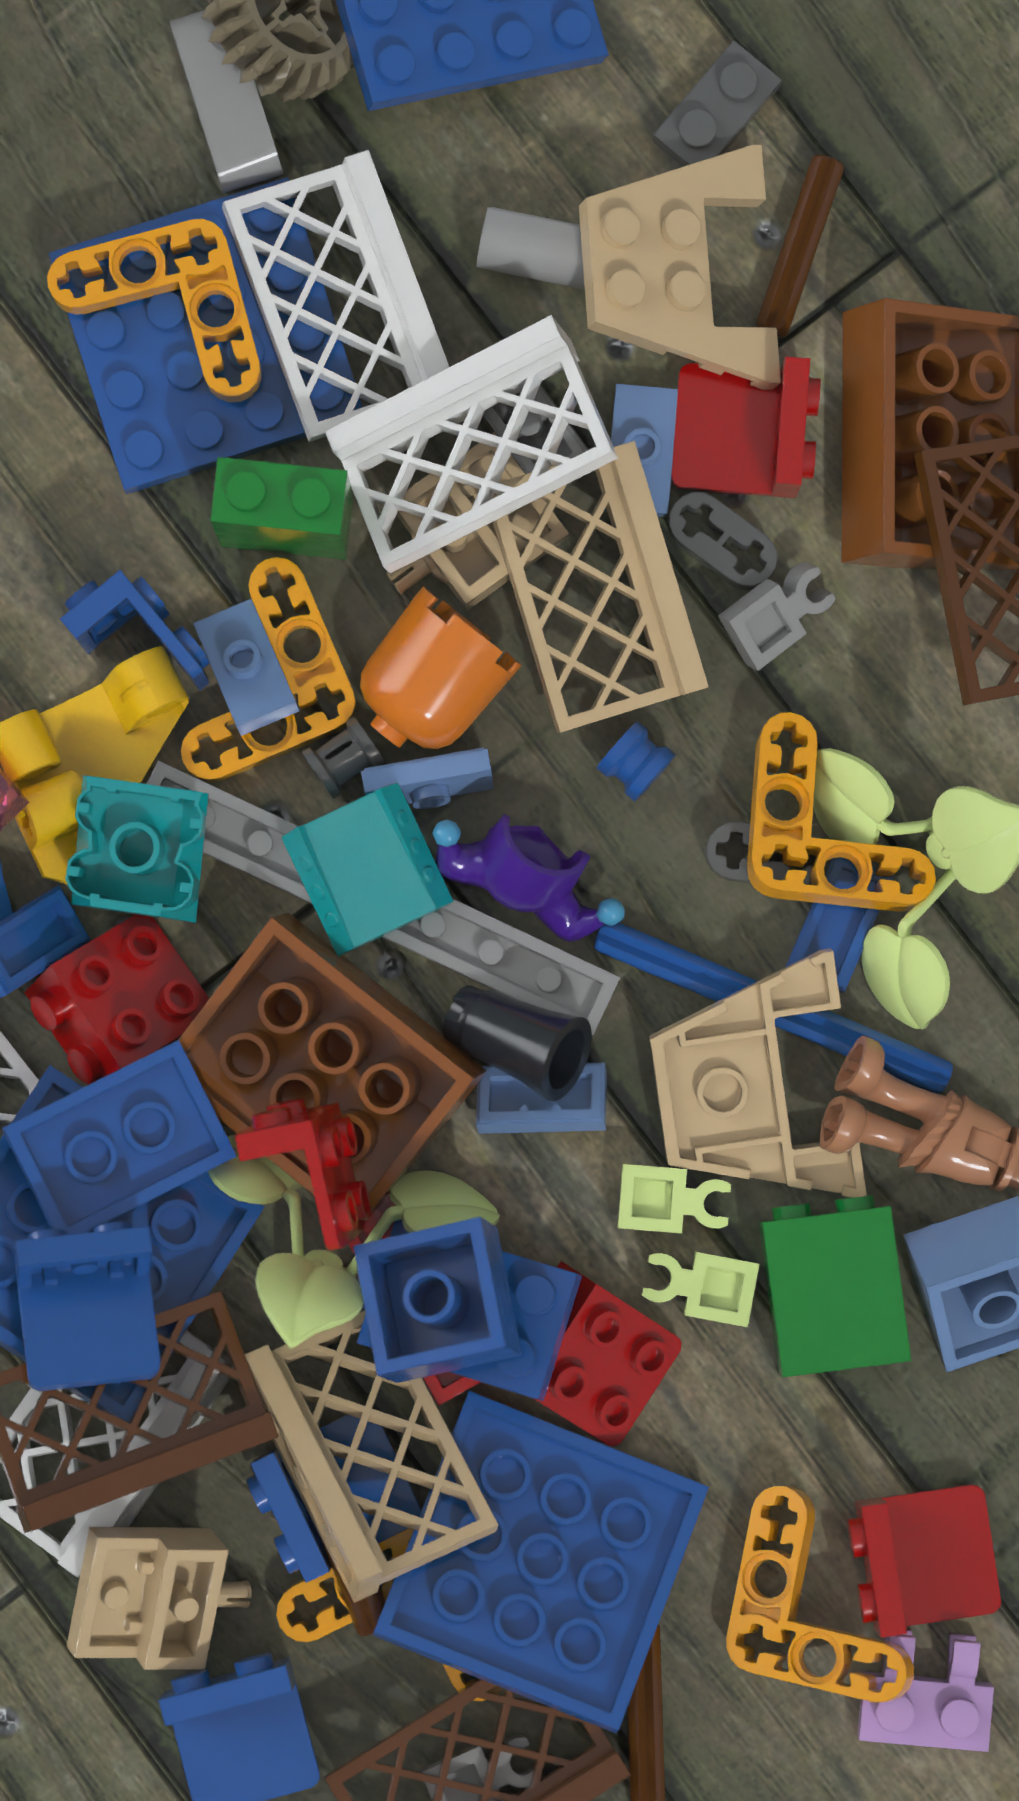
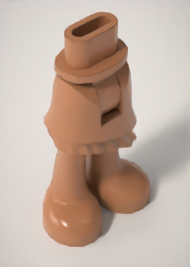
[820,1036,1019,1192]

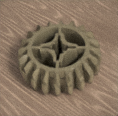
[201,0,354,102]

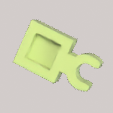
[617,1164,731,1233]
[641,1252,759,1327]

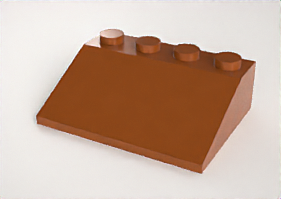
[841,298,1019,570]
[179,912,487,1221]

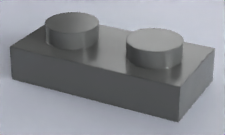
[652,41,782,167]

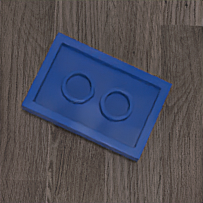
[1,1040,237,1235]
[357,1220,582,1401]

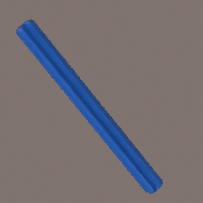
[594,923,953,1094]

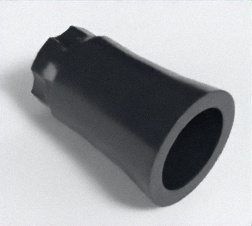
[443,985,592,1102]

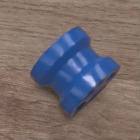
[596,721,676,802]

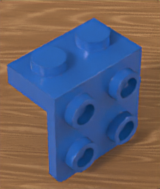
[60,570,210,691]
[15,1222,161,1391]
[246,1415,422,1583]
[158,1652,320,1801]

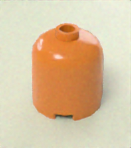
[360,586,522,749]

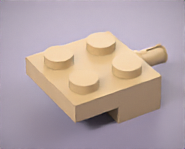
[385,432,569,611]
[67,1527,252,1670]

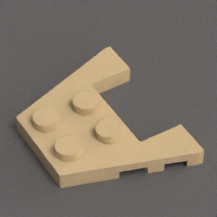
[579,145,781,390]
[649,948,867,1197]

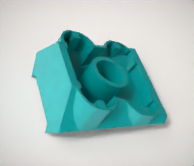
[65,775,209,923]
[281,782,454,957]

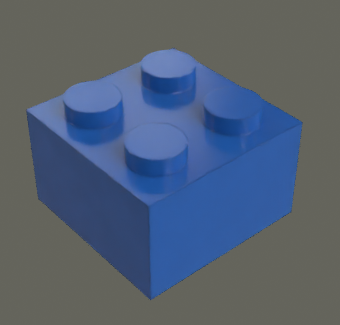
[353,1217,522,1383]

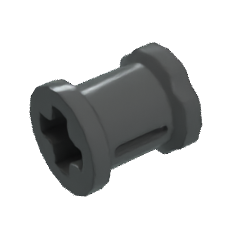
[301,716,386,799]

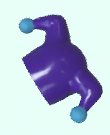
[432,814,625,942]

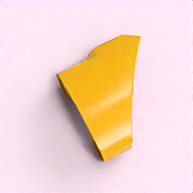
[0,646,189,885]

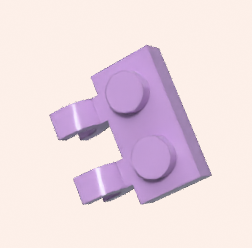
[857,1629,994,1752]

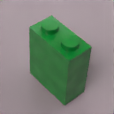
[210,457,353,560]
[759,1195,911,1377]

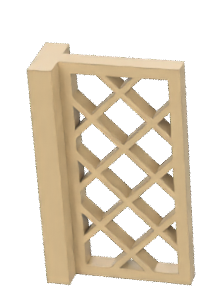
[492,441,709,733]
[245,1310,498,1603]

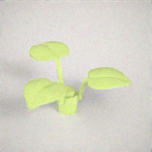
[813,748,1019,1030]
[207,1135,500,1348]

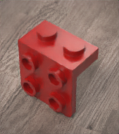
[671,356,821,498]
[24,914,210,1085]
[235,1098,371,1251]
[533,1261,682,1446]
[847,1484,1001,1638]

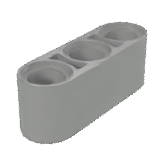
[169,10,283,193]

